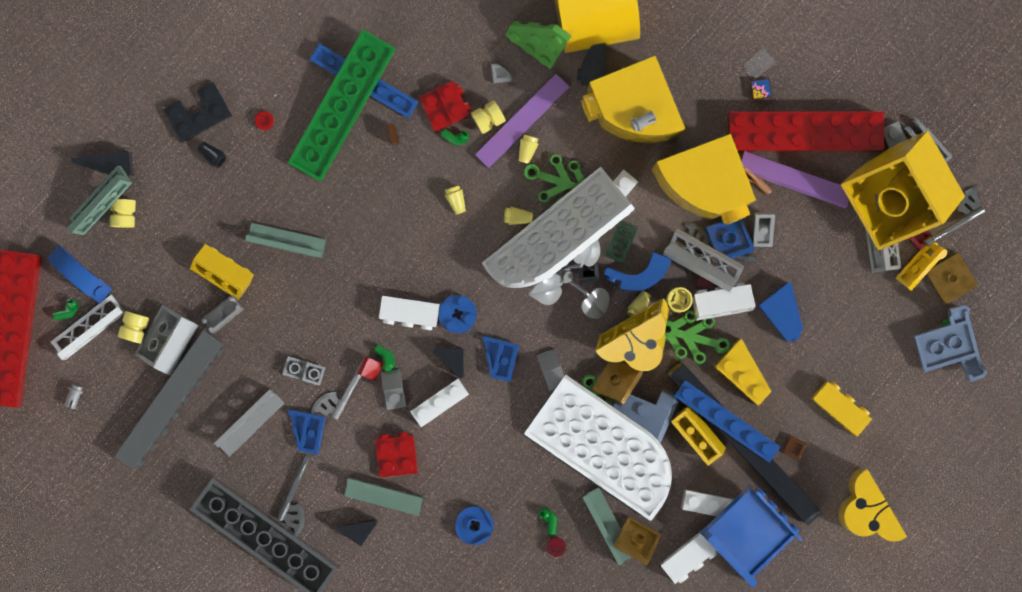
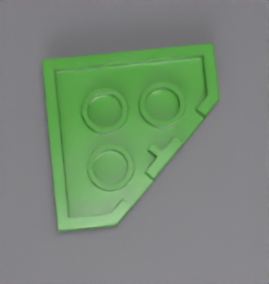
[505,21,571,69]

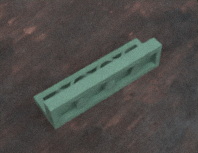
[68,166,132,235]
[245,223,326,258]
[344,477,423,516]
[582,487,631,566]

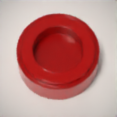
[255,111,274,131]

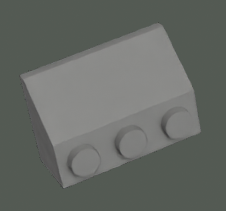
[134,304,198,375]

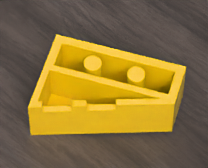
[714,338,772,406]

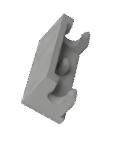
[202,295,244,334]

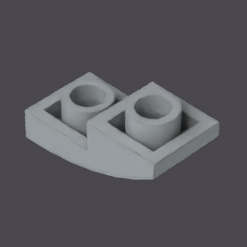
[282,356,326,386]

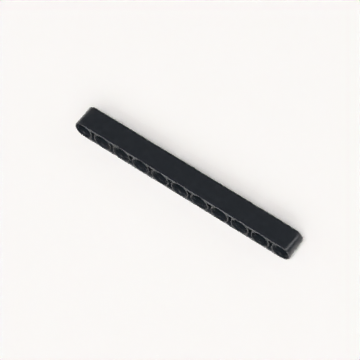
[665,360,822,526]

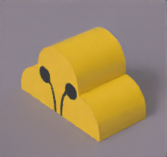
[596,298,669,371]
[838,467,907,541]

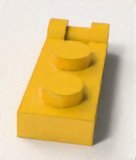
[896,242,947,291]

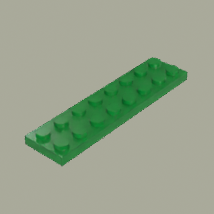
[288,29,397,182]

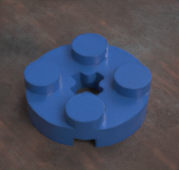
[439,295,477,333]
[455,506,494,545]

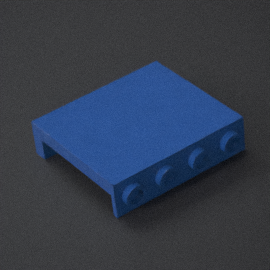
[700,484,802,588]

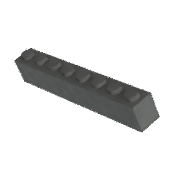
[114,330,225,470]

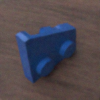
[483,336,520,382]
[288,410,326,455]

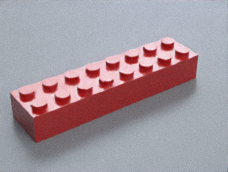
[728,111,884,152]
[0,250,42,408]

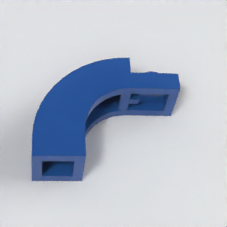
[47,244,112,303]
[603,253,672,292]

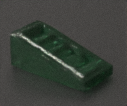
[605,220,638,263]

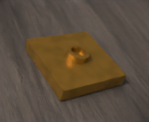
[926,252,978,305]
[592,362,643,405]
[613,516,662,566]

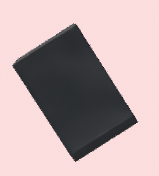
[578,262,599,284]
[434,349,464,378]
[338,519,378,546]

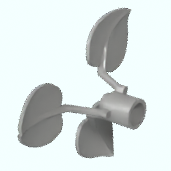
[528,240,610,319]

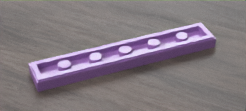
[475,74,569,168]
[741,151,849,208]

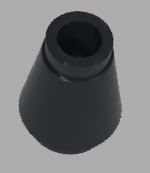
[198,141,227,168]

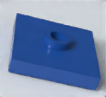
[705,219,755,263]

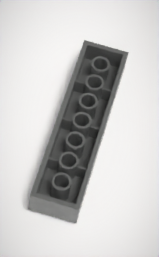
[190,477,340,592]

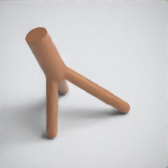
[744,167,772,195]

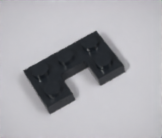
[163,82,232,143]

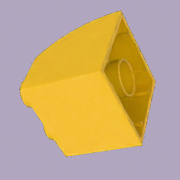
[554,0,640,53]
[581,56,685,143]
[841,130,965,251]
[652,134,756,225]

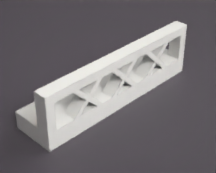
[51,295,125,360]

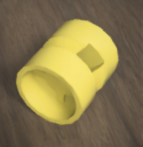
[471,100,506,134]
[109,199,136,228]
[666,287,693,313]
[117,311,149,344]

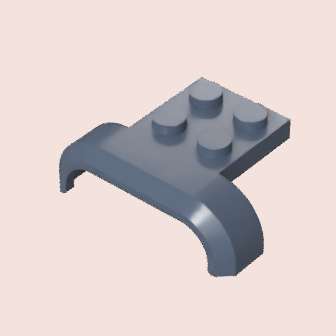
[913,304,987,382]
[613,388,679,443]

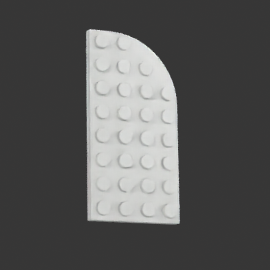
[482,167,635,288]
[524,375,672,521]

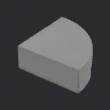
[491,64,512,84]

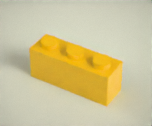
[190,244,254,300]
[811,381,872,437]
[671,406,726,466]

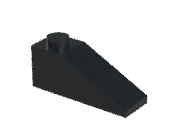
[577,43,606,86]
[71,151,134,179]

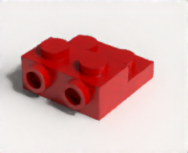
[419,81,471,132]
[375,432,418,478]

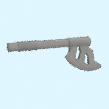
[311,358,364,420]

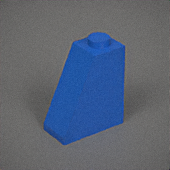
[758,282,803,342]

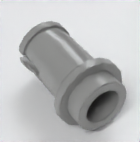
[630,110,657,132]
[64,384,83,409]

